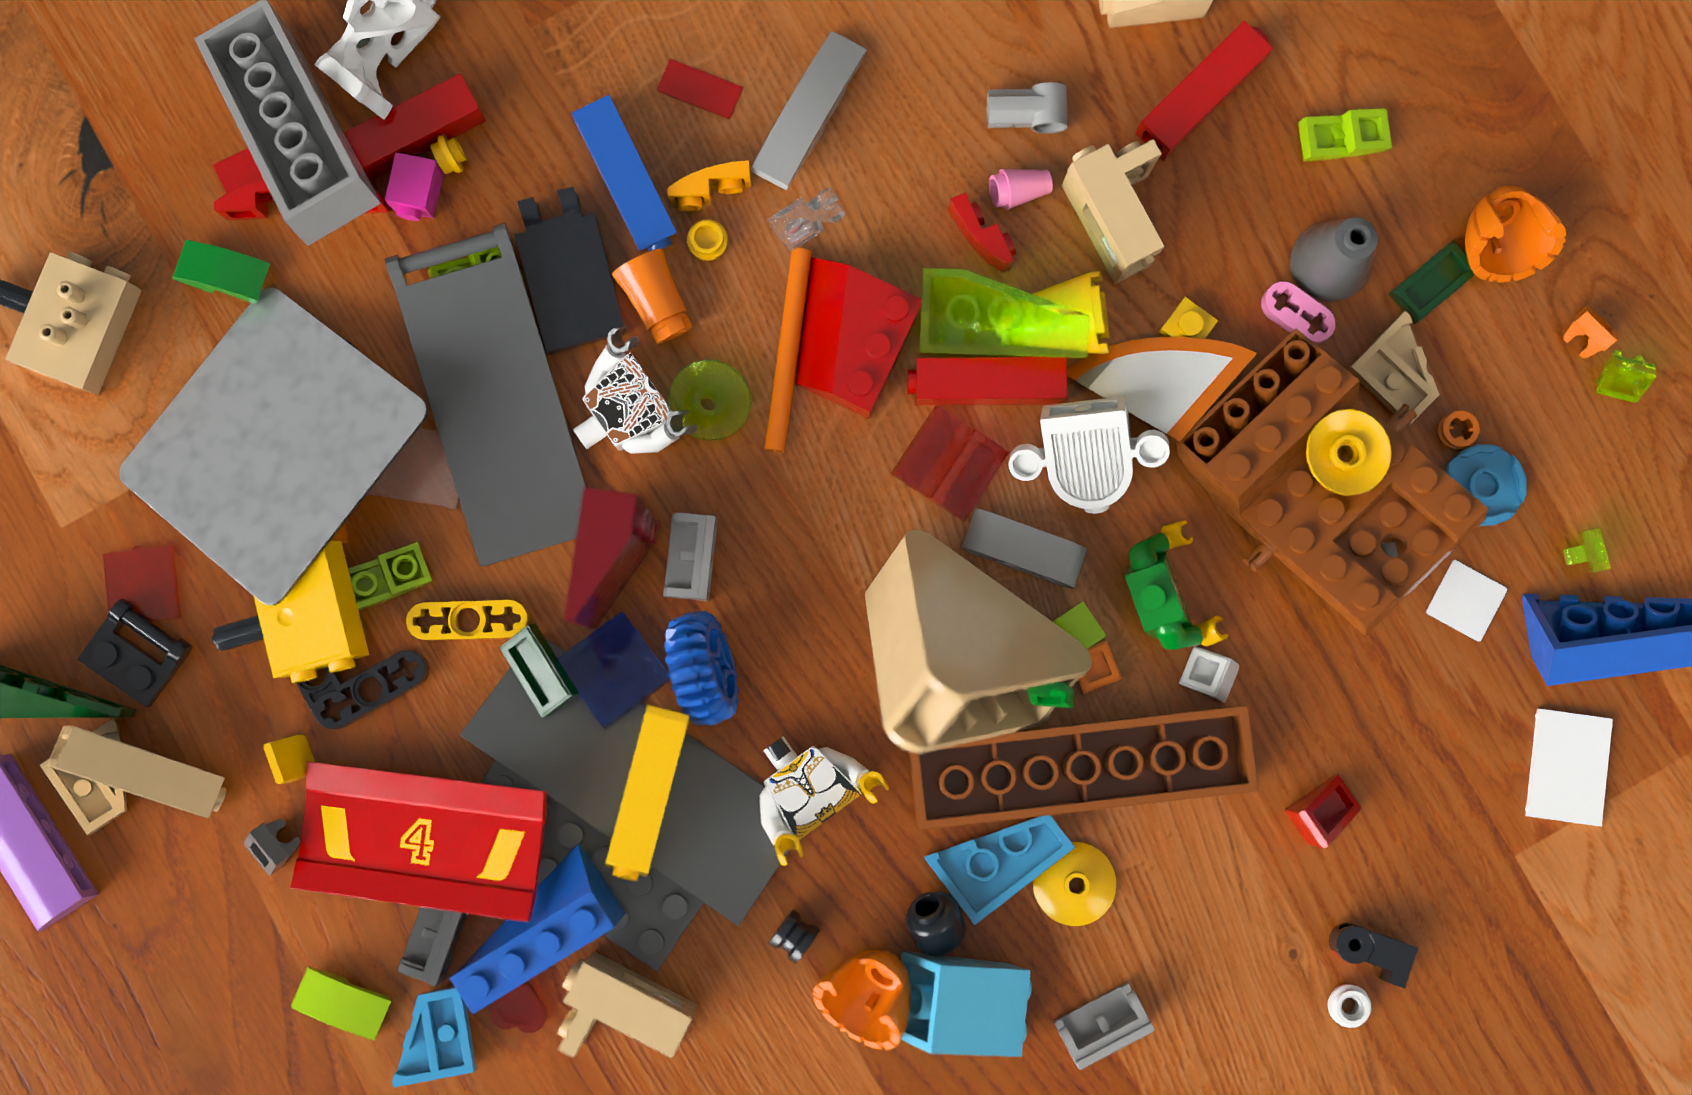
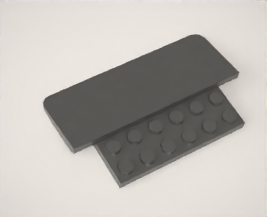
[460,640,790,971]

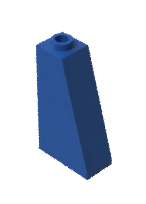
[571,95,677,251]

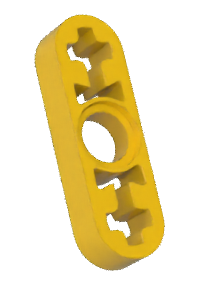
[406,600,530,641]

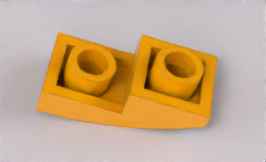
[667,160,751,212]

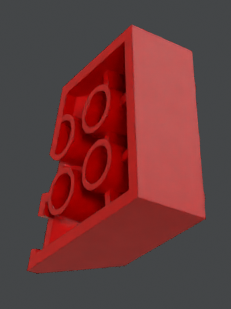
[795,257,923,419]

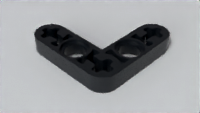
[296,650,429,729]

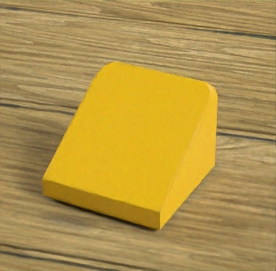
[263,734,315,784]

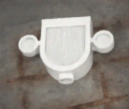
[1009,396,1169,514]

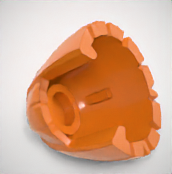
[1465,185,1566,283]
[812,950,911,1050]

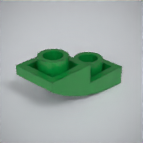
[172,240,270,304]

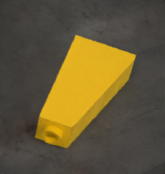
[605,705,690,882]

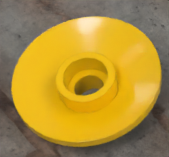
[1306,410,1391,495]
[1033,841,1116,926]

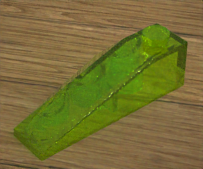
[920,268,1090,358]

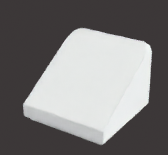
[1179,646,1239,703]

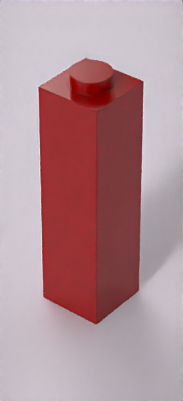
[1135,20,1273,162]
[344,73,486,181]
[907,357,1067,406]

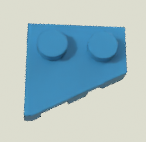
[392,986,477,1087]

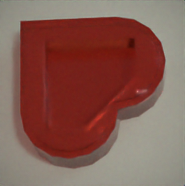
[491,981,548,1033]

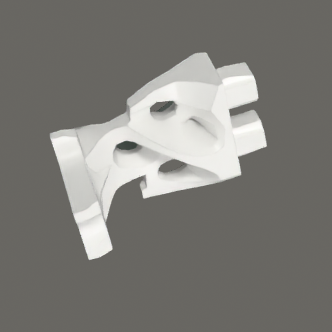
[314,0,440,119]

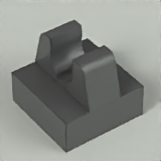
[244,819,300,876]

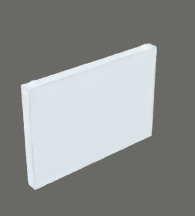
[1525,709,1613,827]

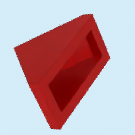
[1284,774,1362,849]

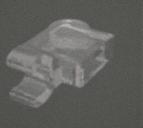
[767,188,846,252]

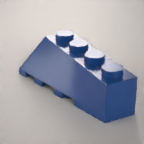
[1522,594,1692,686]
[450,843,626,1014]

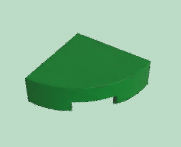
[1027,682,1075,708]

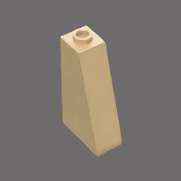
[47,726,226,818]

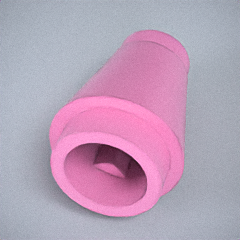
[989,169,1052,210]

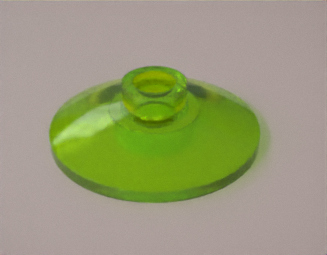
[669,360,751,441]

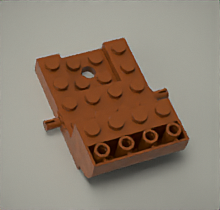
[1176,328,1488,636]

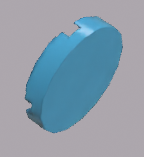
[1444,444,1527,526]

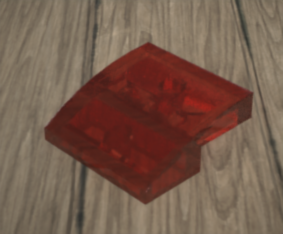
[891,406,1009,521]

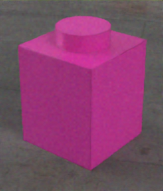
[385,152,444,221]

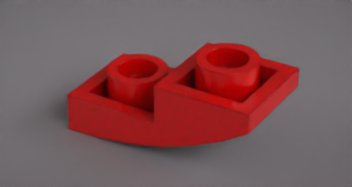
[948,192,1016,273]

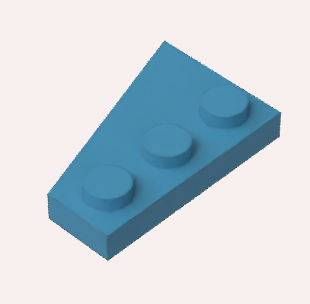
[924,815,1075,925]

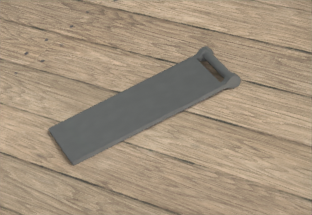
[385,223,587,566]

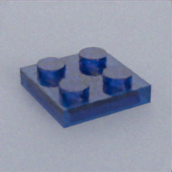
[558,611,671,729]

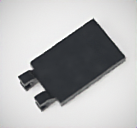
[515,187,627,355]

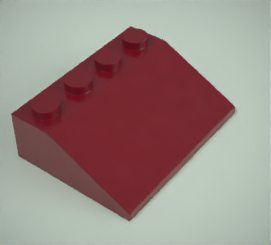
[564,487,659,629]

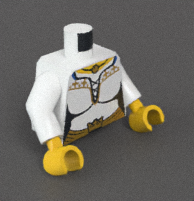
[760,736,889,866]

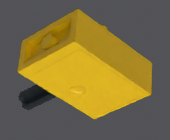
[212,541,369,683]

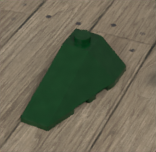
[0,664,137,718]

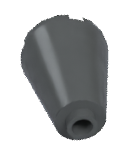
[1290,218,1378,302]

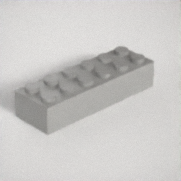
[194,0,381,246]

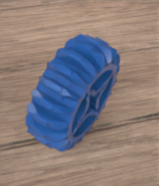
[664,611,739,726]

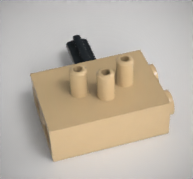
[0,251,142,395]

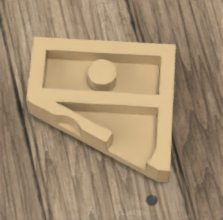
[1347,311,1440,426]
[40,719,128,835]

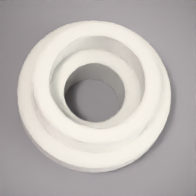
[1328,984,1371,1028]

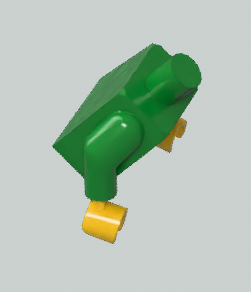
[1125,520,1228,650]

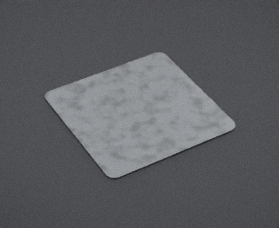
[119,287,428,606]

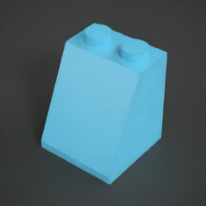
[901,951,1032,1057]

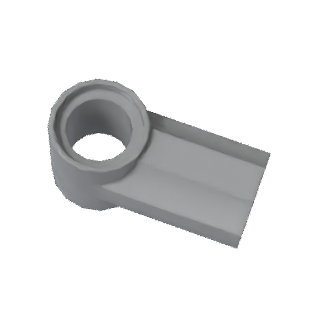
[987,82,1068,134]

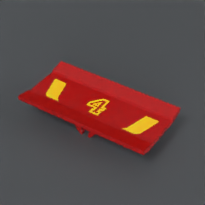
[290,762,547,922]

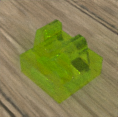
[1596,350,1656,403]
[1562,528,1611,573]

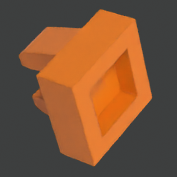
[1563,304,1617,359]

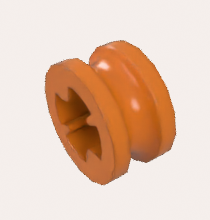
[1437,410,1480,450]

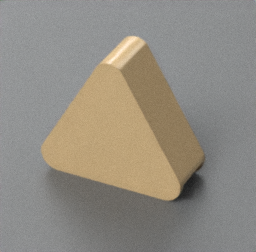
[865,530,1092,753]

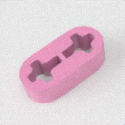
[1261,282,1335,345]

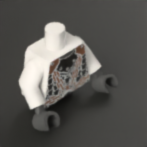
[573,325,697,454]

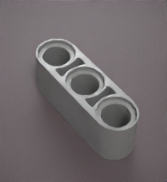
[961,509,1088,589]

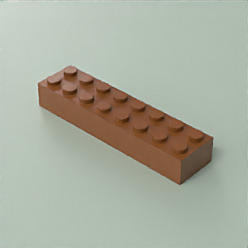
[908,706,1259,830]

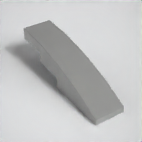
[751,31,867,191]

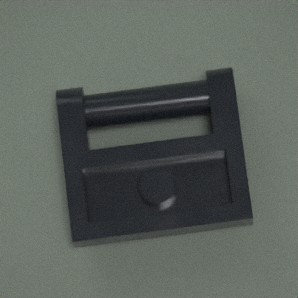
[77,598,193,707]

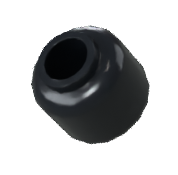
[905,892,966,955]

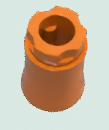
[612,248,693,345]

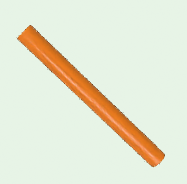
[764,248,812,453]

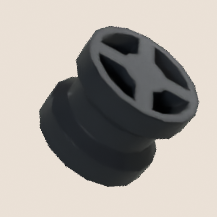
[768,909,820,964]

